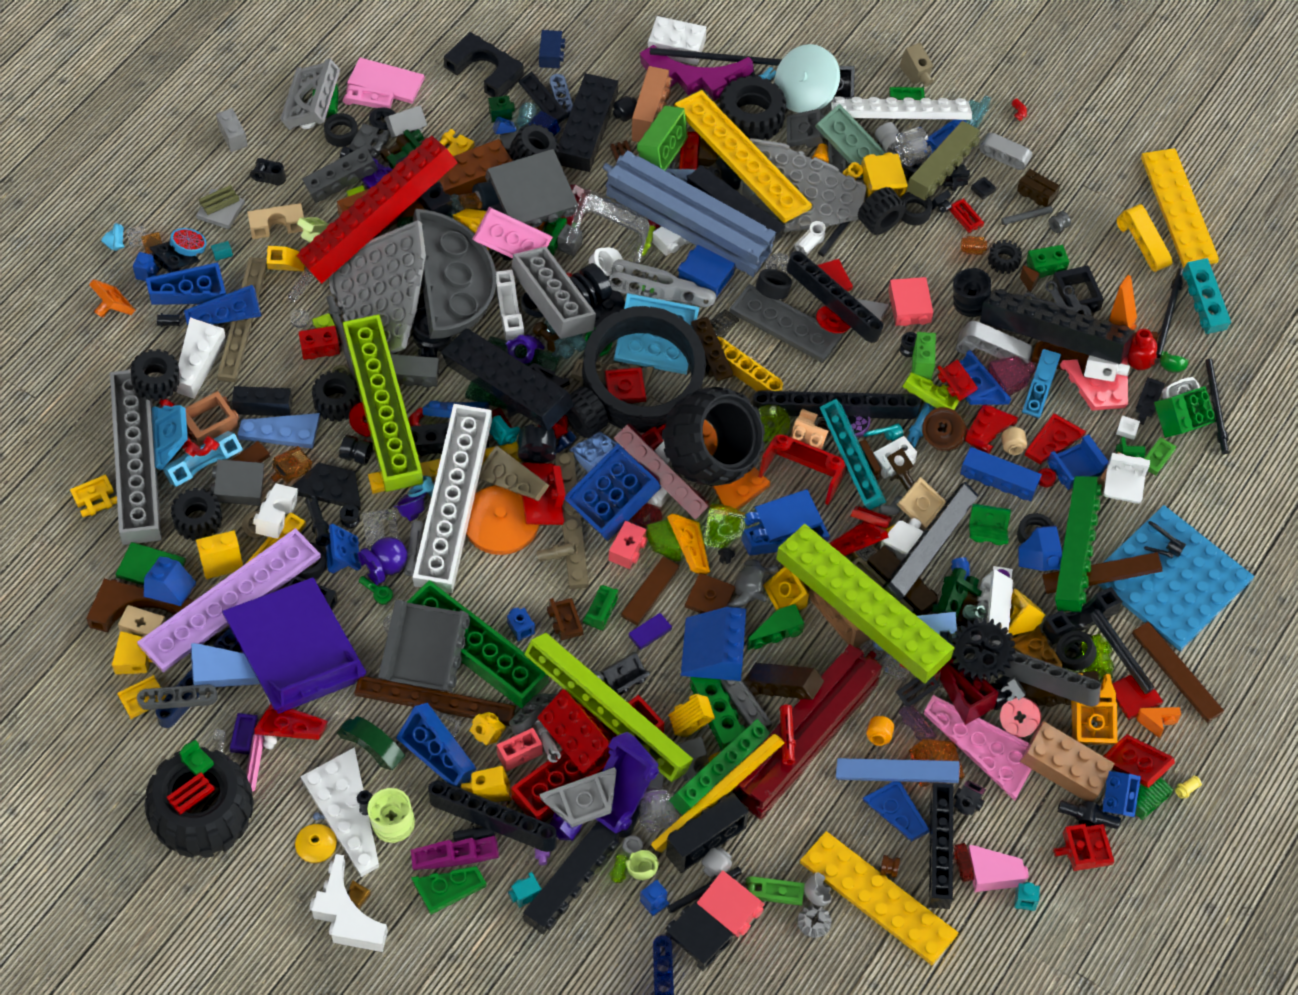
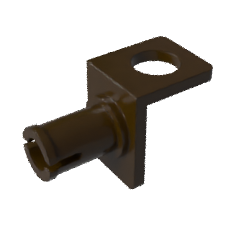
[887,449,915,491]

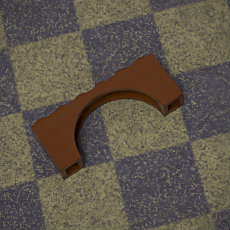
[86,578,209,654]

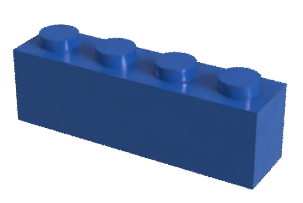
[960,447,1042,501]

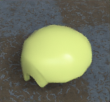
[626,850,659,881]

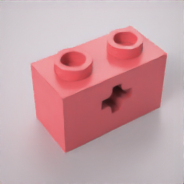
[609,521,648,569]
[497,728,543,772]

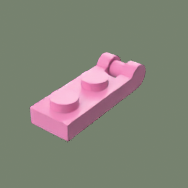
[342,85,394,109]

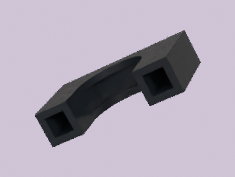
[444,32,524,97]

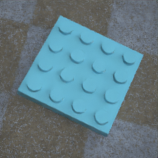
[614,293,699,375]

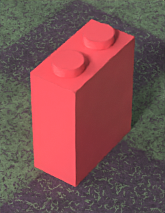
[888,277,933,326]
[697,870,765,937]

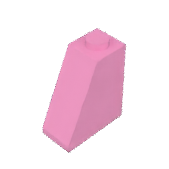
[966,845,1029,892]

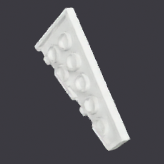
[301,747,379,877]

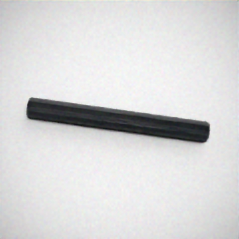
[1090,609,1154,694]

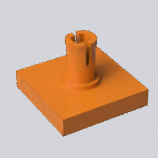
[89,279,136,318]

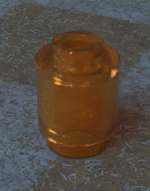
[961,236,987,255]

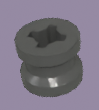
[1048,211,1071,233]

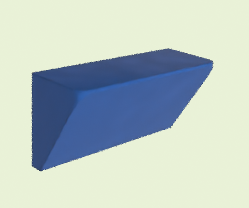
[492,116,516,134]

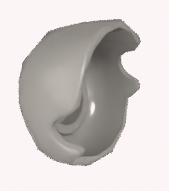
[804,872,832,906]

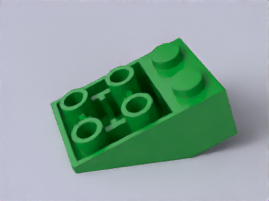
[1154,386,1216,438]

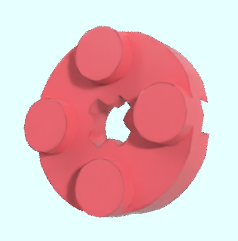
[1000,697,1041,737]

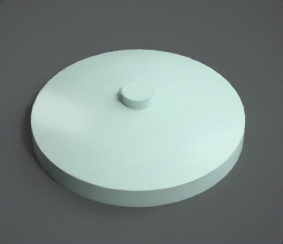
[774,44,840,113]

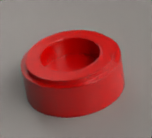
[1038,468,1056,488]

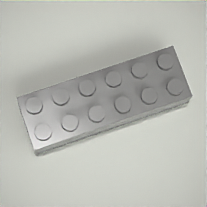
[511,246,596,339]

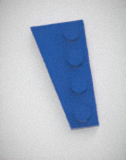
[184,285,262,325]

